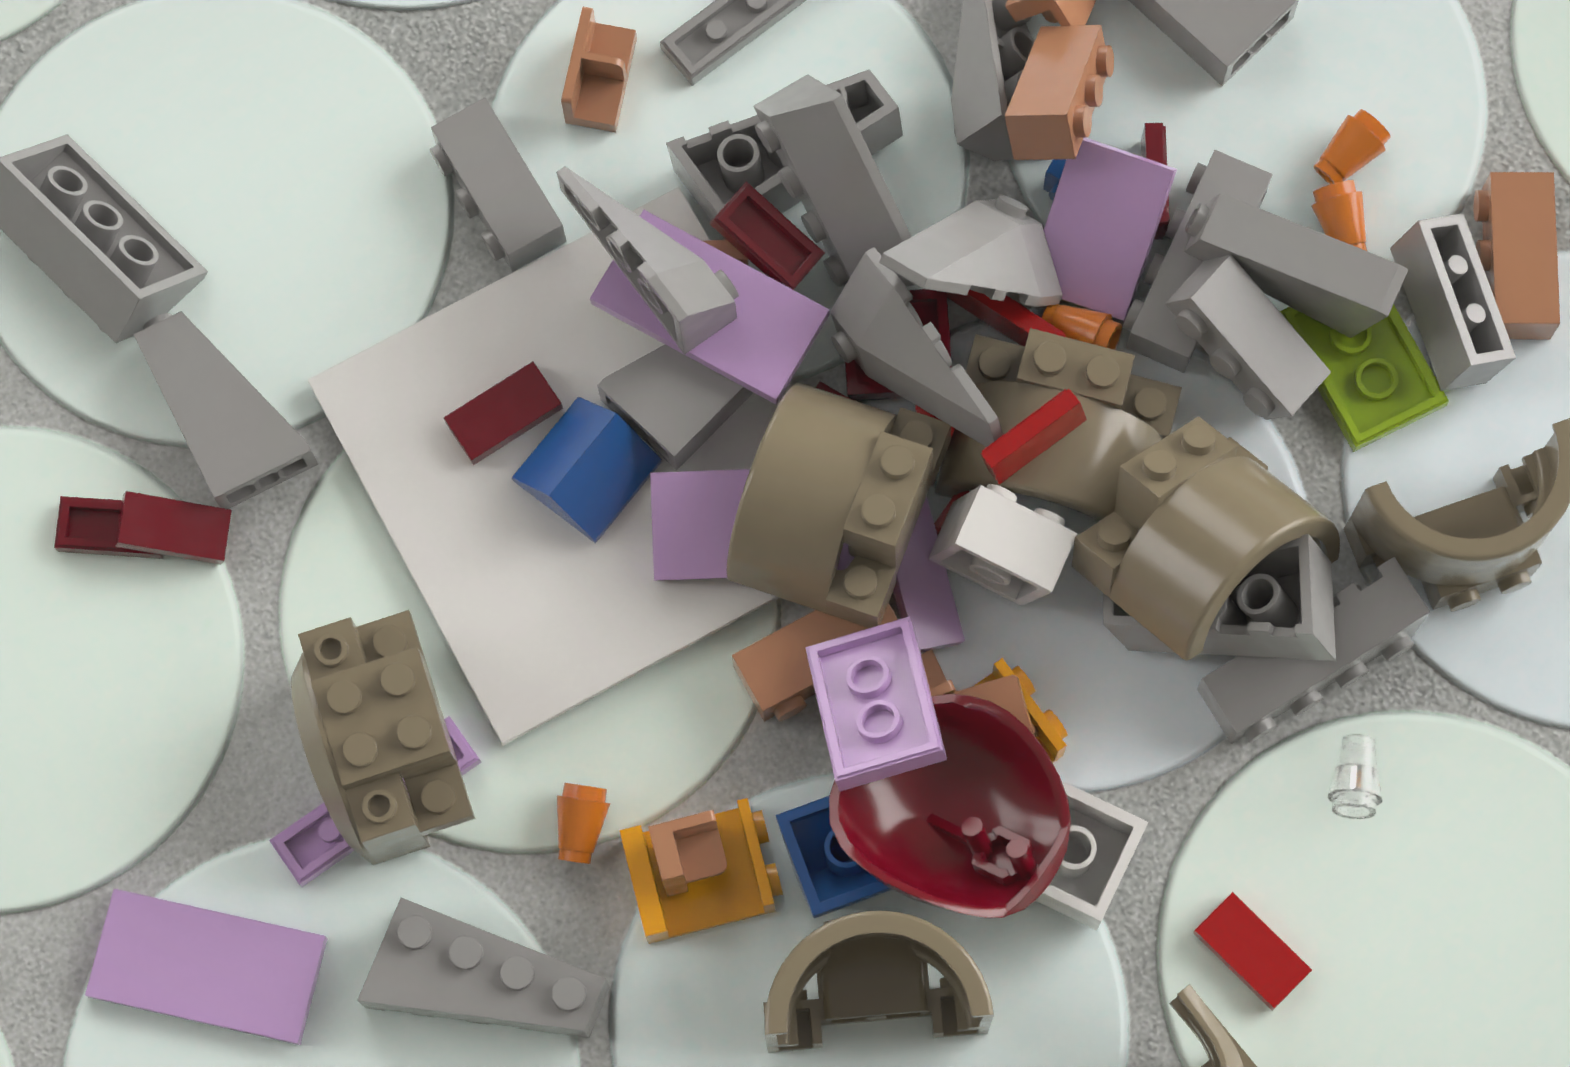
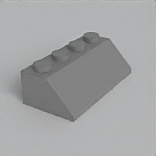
[753,74,916,288]
[0,134,208,343]

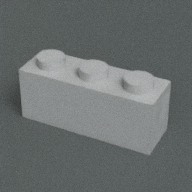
[429,97,567,272]
[1390,214,1516,391]
[1165,254,1331,420]

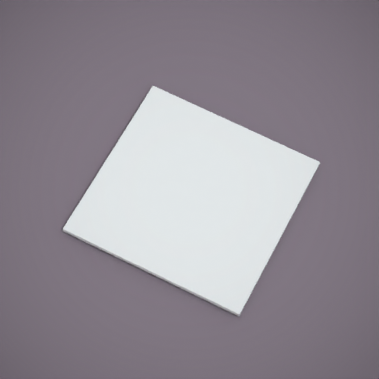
[307,186,793,746]

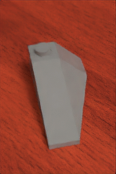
[951,0,1035,161]
[556,166,739,355]
[879,195,1063,307]
[830,247,1003,447]

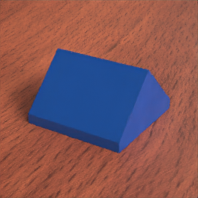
[512,397,662,544]
[775,796,893,919]

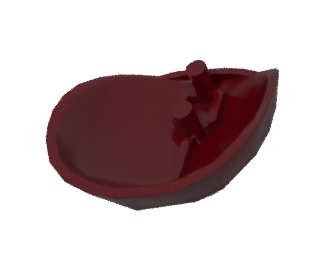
[829,694,1071,918]

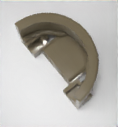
[935,328,1182,521]
[726,383,951,628]
[1071,416,1340,661]
[1343,418,1570,612]
[763,911,994,1053]

